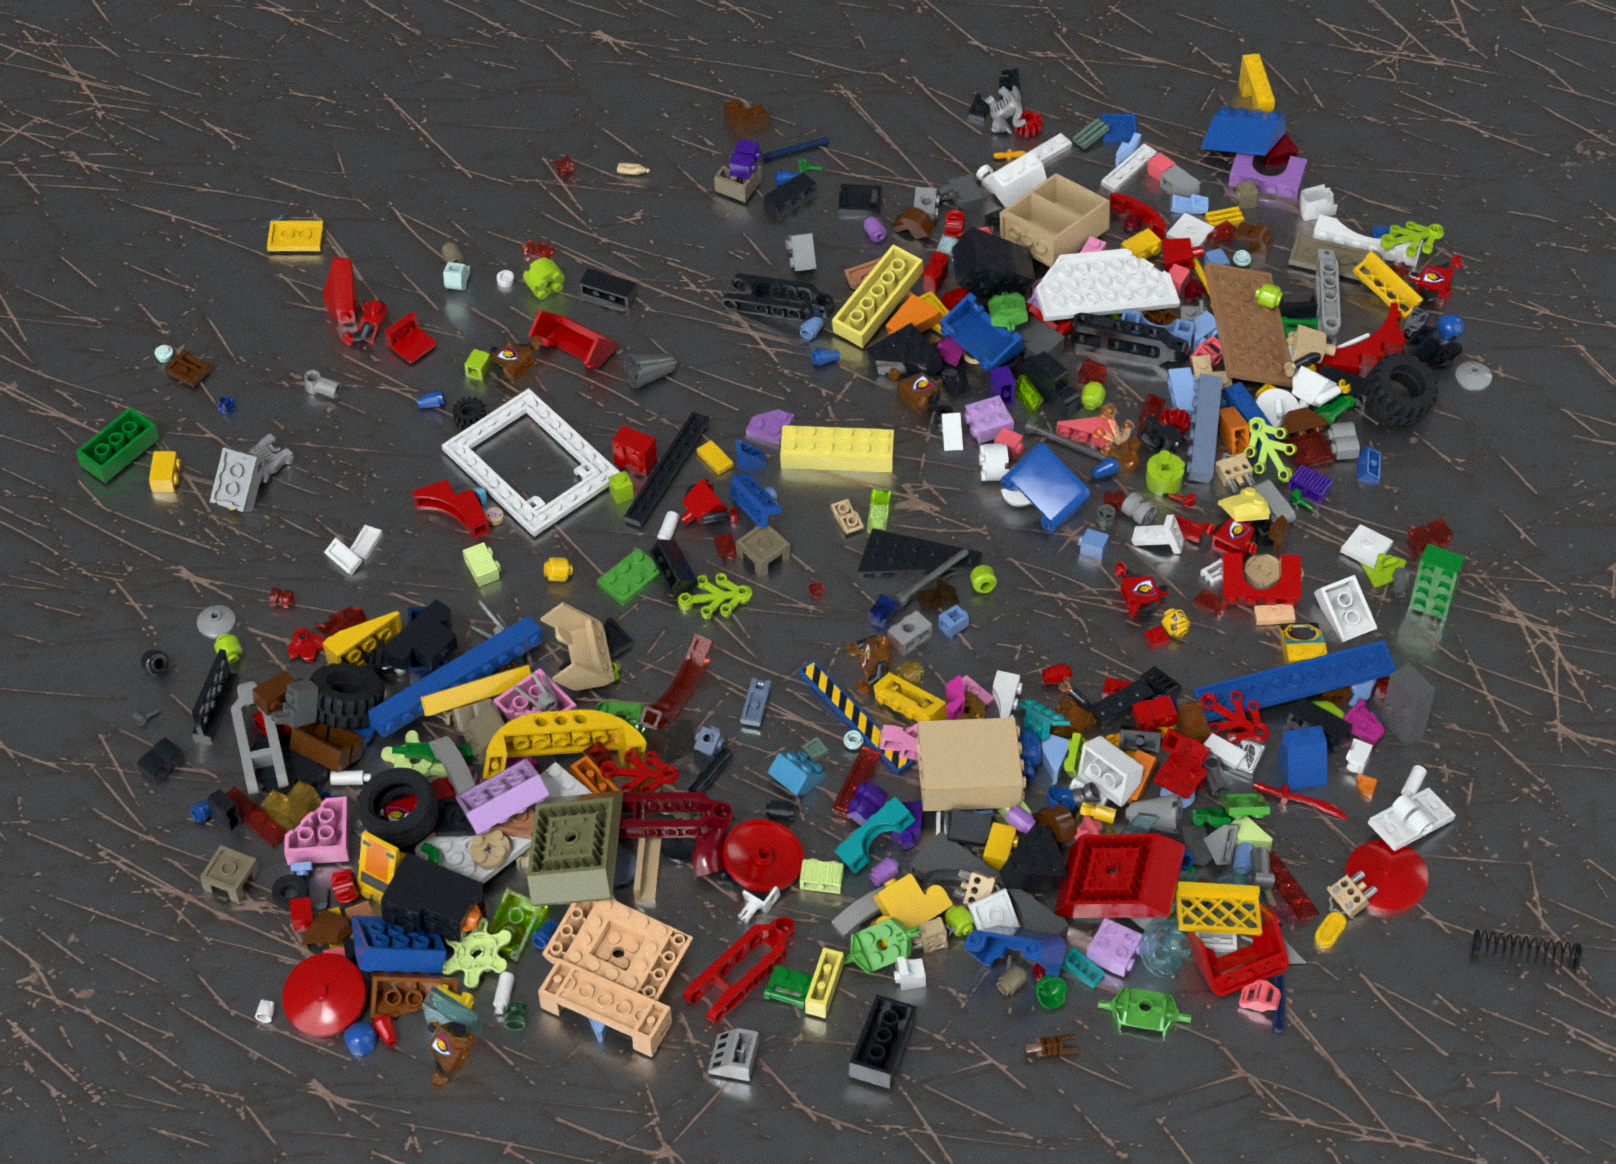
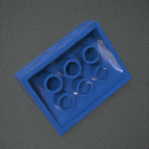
[1201,106,1286,156]
[351,915,447,974]

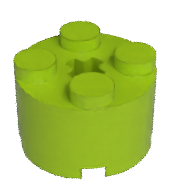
[523,257,565,300]
[1146,450,1185,495]

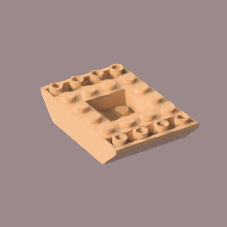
[542,899,693,1001]

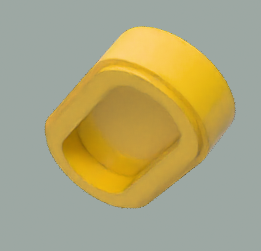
[1314,912,1347,948]

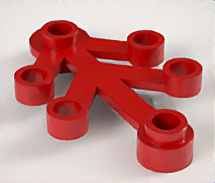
[1200,691,1270,745]
[600,750,679,793]

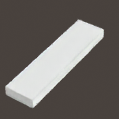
[1101,144,1157,193]

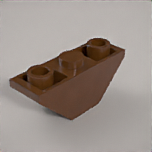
[1277,407,1329,442]

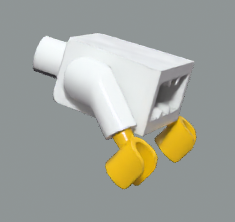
[1292,364,1351,408]

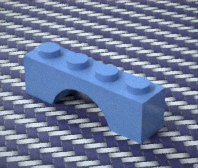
[1119,309,1195,349]

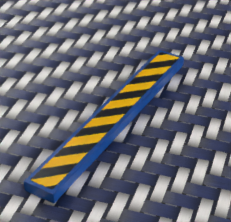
[798,660,913,776]

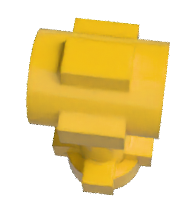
[434,984,474,1013]

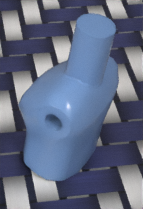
[1348,679,1377,708]

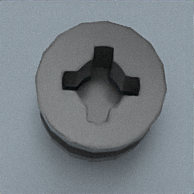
[1096,504,1116,528]

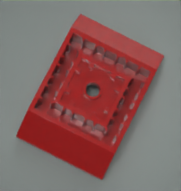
[1054,833,1186,918]

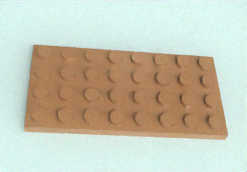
[1204,262,1294,388]

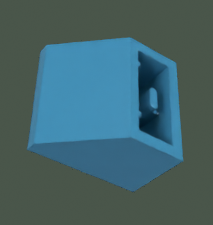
[767,751,827,796]

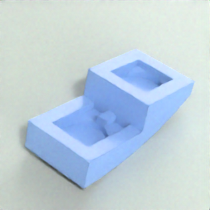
[1115,133,1141,166]
[1170,194,1208,214]

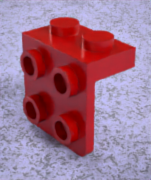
[385,312,437,363]
[1154,753,1208,799]

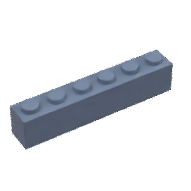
[1185,374,1223,483]

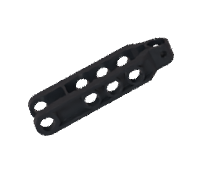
[721,273,835,322]
[1071,313,1189,365]

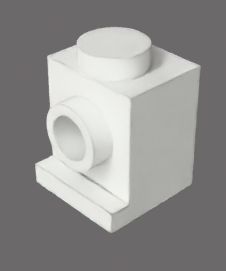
[1346,738,1373,774]

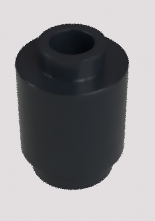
[766,800,795,821]

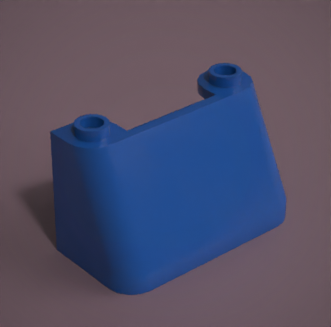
[939,292,1024,371]
[1000,442,1091,534]
[964,925,1067,978]

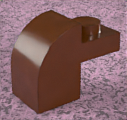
[891,207,935,239]
[1234,221,1273,259]
[1032,803,1076,842]

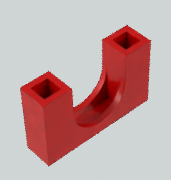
[1221,552,1301,606]

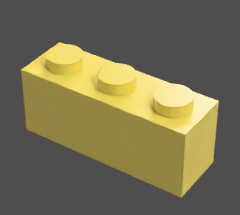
[805,947,844,1018]

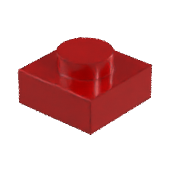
[1143,625,1170,650]

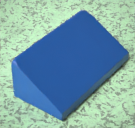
[1357,445,1382,483]

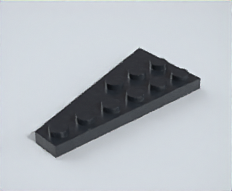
[857,529,983,577]

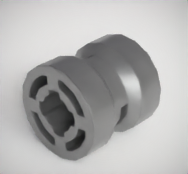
[1072,782,1100,808]

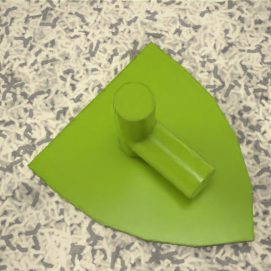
[1360,553,1407,588]

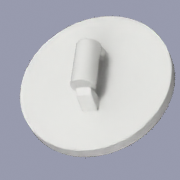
[1256,389,1300,427]

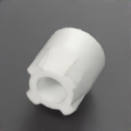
[255,999,275,1023]

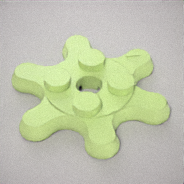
[381,730,448,778]
[442,917,512,988]

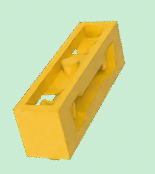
[873,672,947,722]

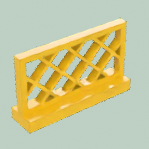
[1174,881,1262,935]

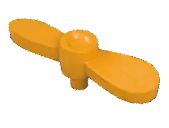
[993,149,1026,160]

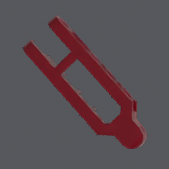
[619,792,733,838]

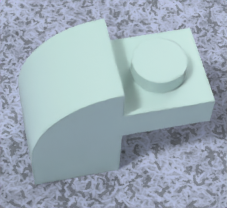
[443,262,471,291]

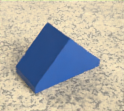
[735,439,767,471]

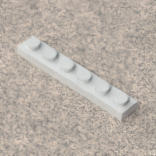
[982,133,1072,194]

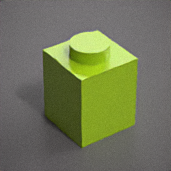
[464,349,492,381]
[608,471,634,504]

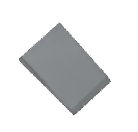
[1204,824,1239,865]

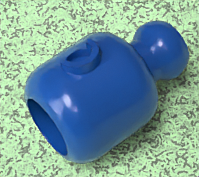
[1018,730,1042,780]

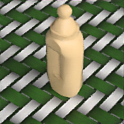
[617,162,650,175]

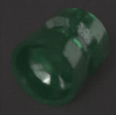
[505,1002,527,1030]

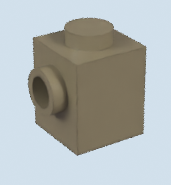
[1233,180,1259,210]

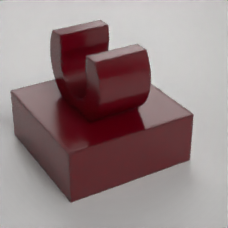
[1184,277,1205,303]

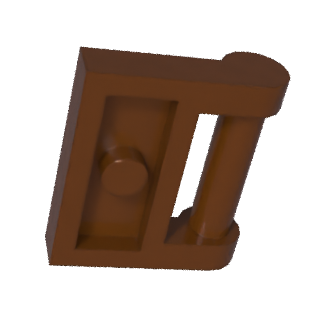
[164,349,214,388]

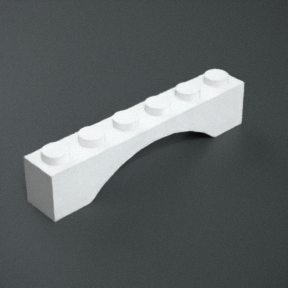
[1313,214,1423,267]
[992,670,1023,718]

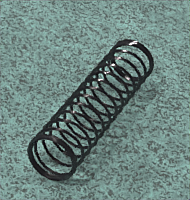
[1472,929,1582,970]

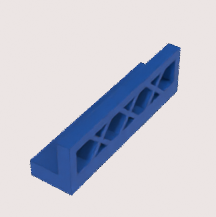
[729,474,782,528]

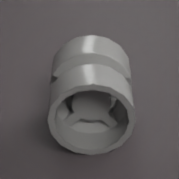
[1121,492,1157,526]

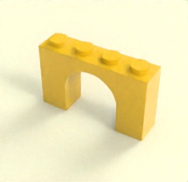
[1239,53,1275,112]

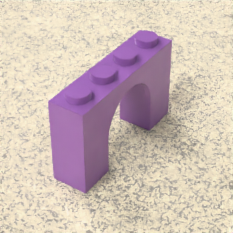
[1229,153,1307,200]

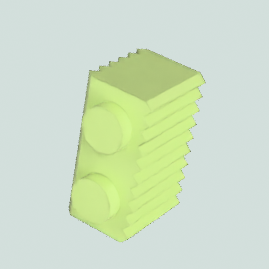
[462,542,501,587]
[800,858,844,894]

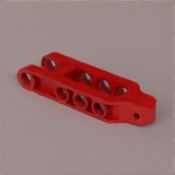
[682,916,795,1024]

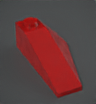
[322,257,360,323]

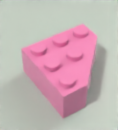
[493,668,577,723]
[284,797,350,865]

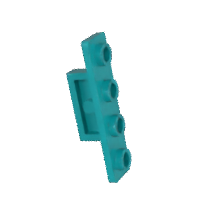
[1018,698,1070,740]

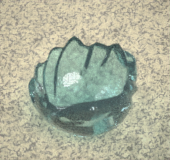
[1139,920,1191,979]

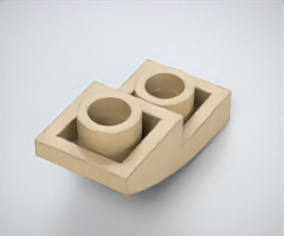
[830,499,864,535]

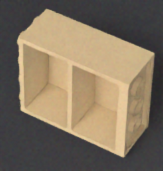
[1000,173,1110,267]
[916,718,1026,811]

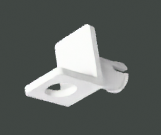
[738,886,780,923]

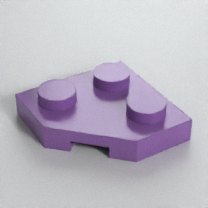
[746,409,794,445]

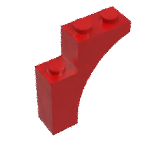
[412,479,490,539]

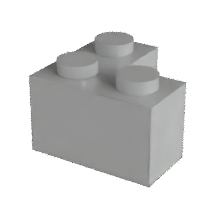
[785,232,817,271]

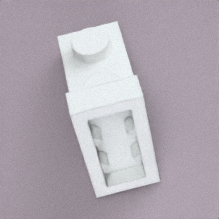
[1132,515,1185,554]

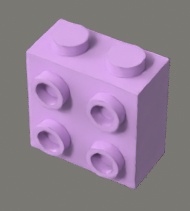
[963,395,1014,444]
[1086,918,1144,977]

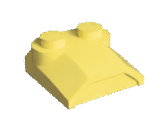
[1218,487,1270,522]

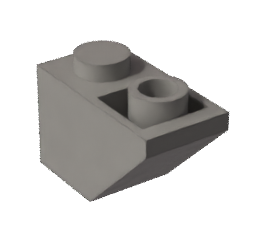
[1160,164,1201,196]

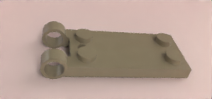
[1288,235,1382,286]

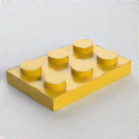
[267,221,324,251]

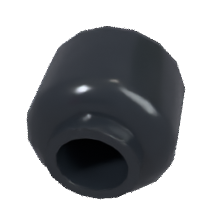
[141,649,169,676]

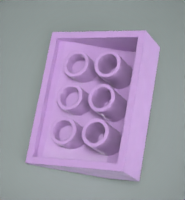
[455,758,549,834]

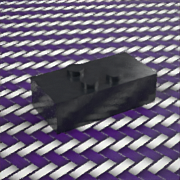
[849,995,917,1089]

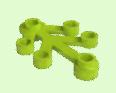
[1380,221,1444,257]
[1244,417,1297,482]
[678,573,752,619]

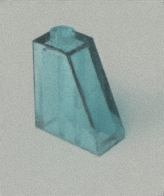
[422,986,482,1043]

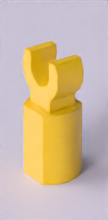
[1080,802,1117,824]

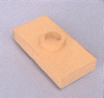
[1254,604,1296,625]

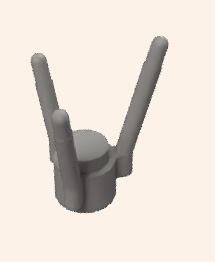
[471,600,508,638]
[514,672,558,711]

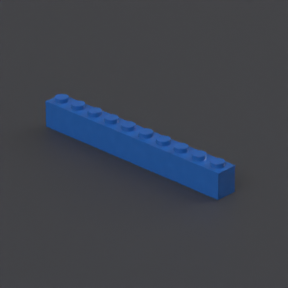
[368,616,543,738]

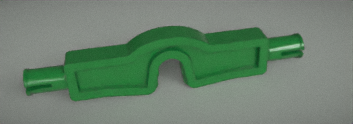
[392,742,476,763]

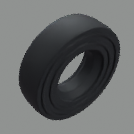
[271,874,309,910]

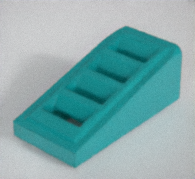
[1061,947,1106,989]

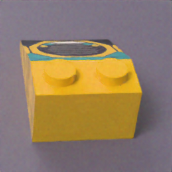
[1279,622,1327,665]

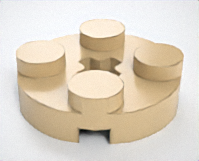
[470,830,512,870]

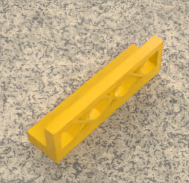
[1352,251,1423,320]

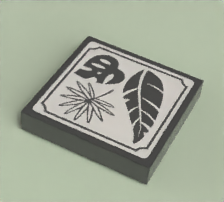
[1221,732,1267,780]

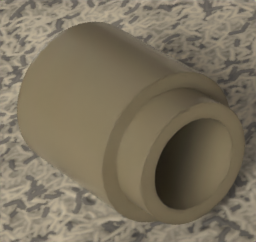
[442,242,464,264]
[996,965,1027,996]

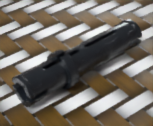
[688,748,734,792]

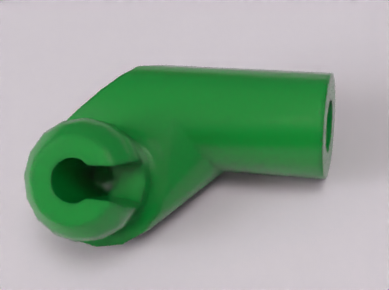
[421,843,441,865]

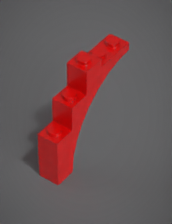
[1313,302,1407,375]

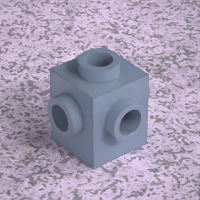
[694,725,725,758]

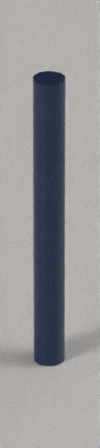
[762,137,829,161]

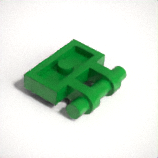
[1190,807,1231,828]

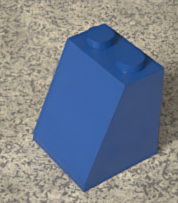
[1277,725,1327,791]

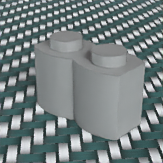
[1327,422,1360,460]

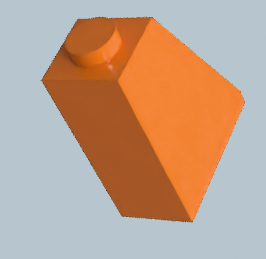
[885,293,943,335]
[1218,406,1250,458]
[1126,750,1160,805]

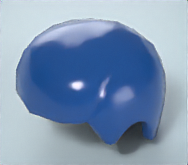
[1435,313,1465,340]
[1047,784,1077,812]
[344,1021,378,1055]

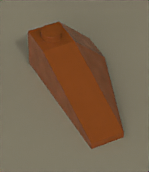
[370,971,458,1018]

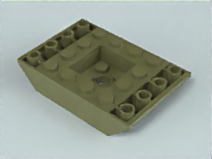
[527,790,623,907]

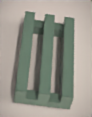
[1072,118,1110,150]

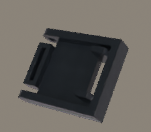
[838,184,882,217]

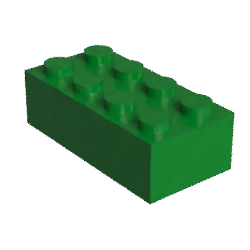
[76,407,160,483]
[1409,544,1465,620]

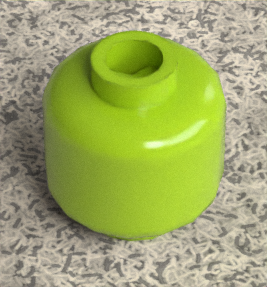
[1255,283,1283,309]
[1080,382,1106,410]
[970,565,997,593]
[214,633,243,663]
[945,905,974,936]

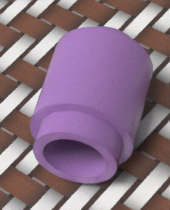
[864,216,887,242]
[1005,805,1036,834]
[869,857,899,887]

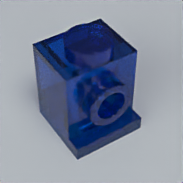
[869,594,897,629]

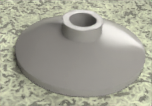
[1455,361,1492,390]
[197,605,236,637]

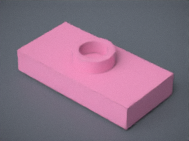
[962,675,995,709]

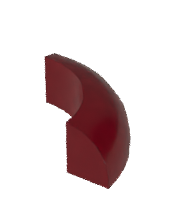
[692,806,735,877]

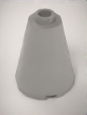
[1126,794,1182,834]

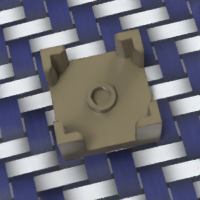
[736,524,790,578]
[200,845,260,904]

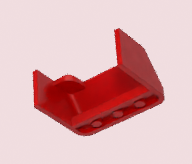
[528,309,618,370]
[1187,903,1289,996]

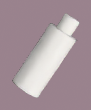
[657,511,680,540]
[1401,765,1427,797]
[330,770,372,785]
[493,972,515,1014]

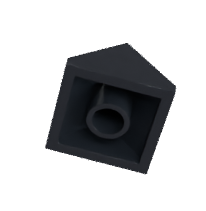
[944,809,992,847]

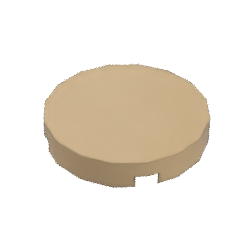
[1244,554,1279,588]

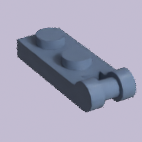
[741,677,772,727]

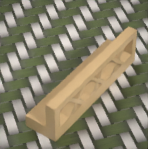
[634,838,662,904]

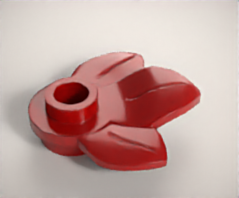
[288,628,325,663]

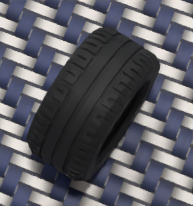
[357,767,439,848]

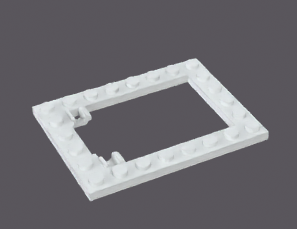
[442,388,621,537]

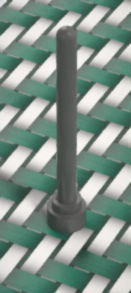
[1024,419,1108,461]
[892,549,969,608]

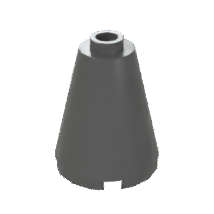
[624,352,677,389]

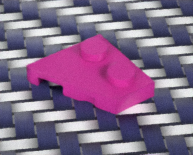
[1343,699,1385,746]

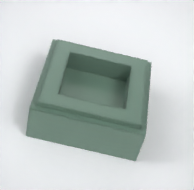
[801,737,829,762]

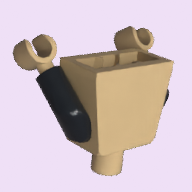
[1284,325,1336,377]

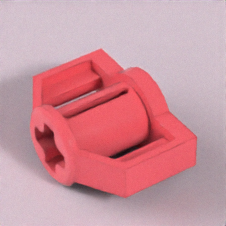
[1189,335,1223,367]
[1239,980,1281,1012]

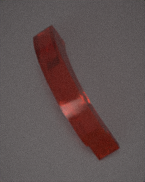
[638,634,714,731]

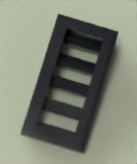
[1251,518,1274,547]
[1140,666,1182,699]

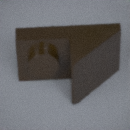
[917,580,959,611]

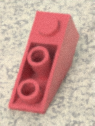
[1056,417,1117,449]

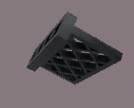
[192,649,239,742]

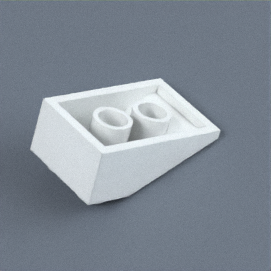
[1314,575,1377,642]

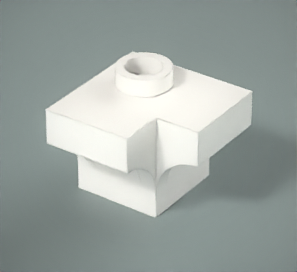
[894,956,926,991]

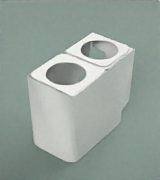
[1298,184,1338,221]

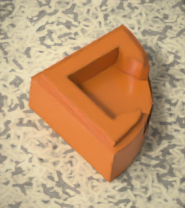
[1357,773,1378,799]

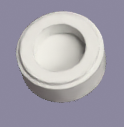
[976,164,993,182]
[497,270,515,287]

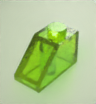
[867,489,891,533]

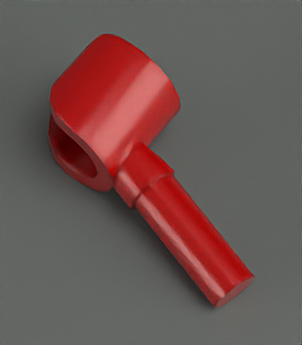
[1169,492,1196,507]

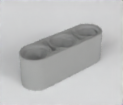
[1251,480,1296,523]

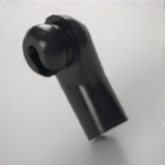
[719,869,740,887]

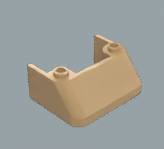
[541,602,615,691]

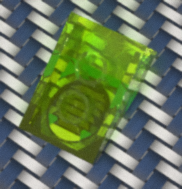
[487,888,550,962]

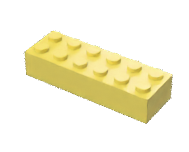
[832,245,923,348]
[780,425,894,472]

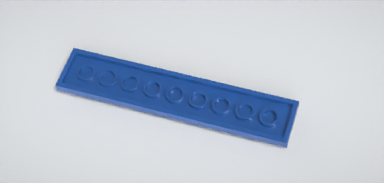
[1194,640,1397,723]

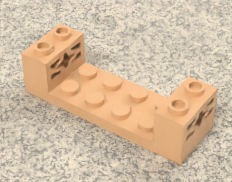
[538,958,672,1057]

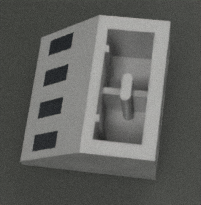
[708,1028,759,1081]

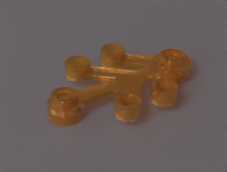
[1094,403,1142,470]

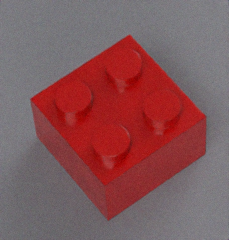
[612,425,657,477]

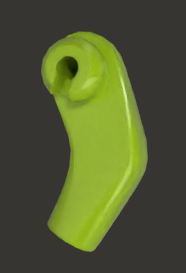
[1313,701,1345,719]

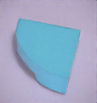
[473,487,487,506]

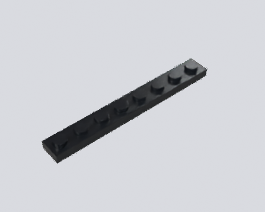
[624,412,709,527]

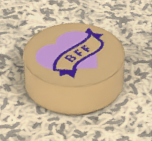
[485,507,504,526]

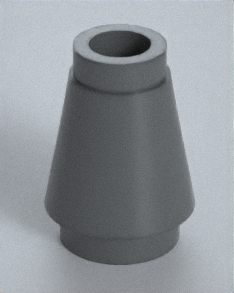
[1392,567,1412,598]

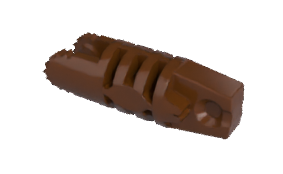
[1024,1034,1080,1057]

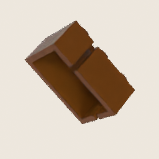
[289,719,364,773]

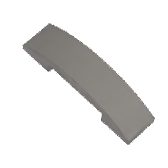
[429,736,475,796]
[832,886,886,938]

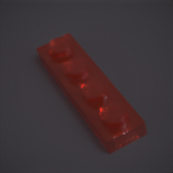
[831,746,881,819]
[225,786,288,849]
[1269,851,1320,922]

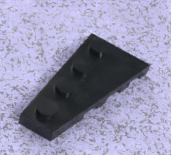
[931,339,971,401]
[559,616,634,672]

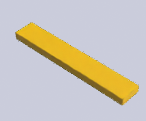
[420,665,531,716]

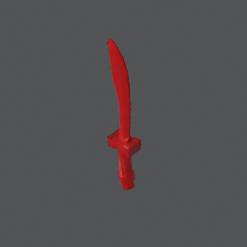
[1253,781,1348,820]

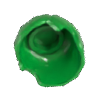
[1035,975,1068,1009]

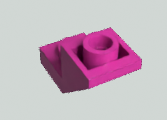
[945,675,965,720]

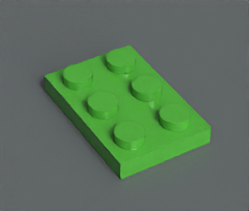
[596,548,661,606]
[1220,793,1270,819]

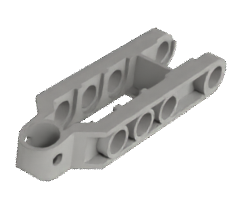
[1315,249,1341,345]
[231,681,289,795]

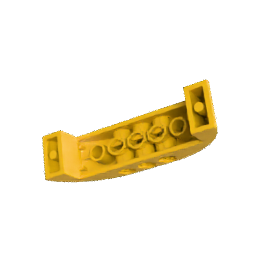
[483,709,646,779]

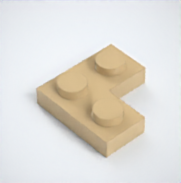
[1191,355,1233,391]

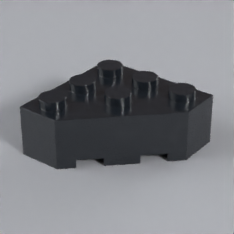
[866,323,943,378]
[999,826,1069,890]

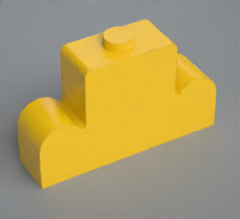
[870,874,953,948]

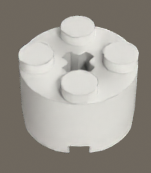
[979,443,1009,481]

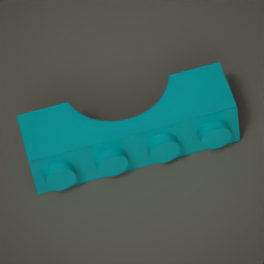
[834,796,916,874]

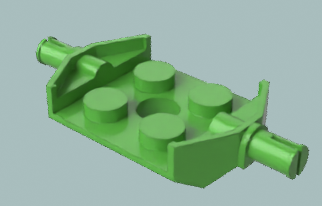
[988,292,1028,331]
[595,701,666,738]
[844,917,922,974]
[1098,987,1192,1036]

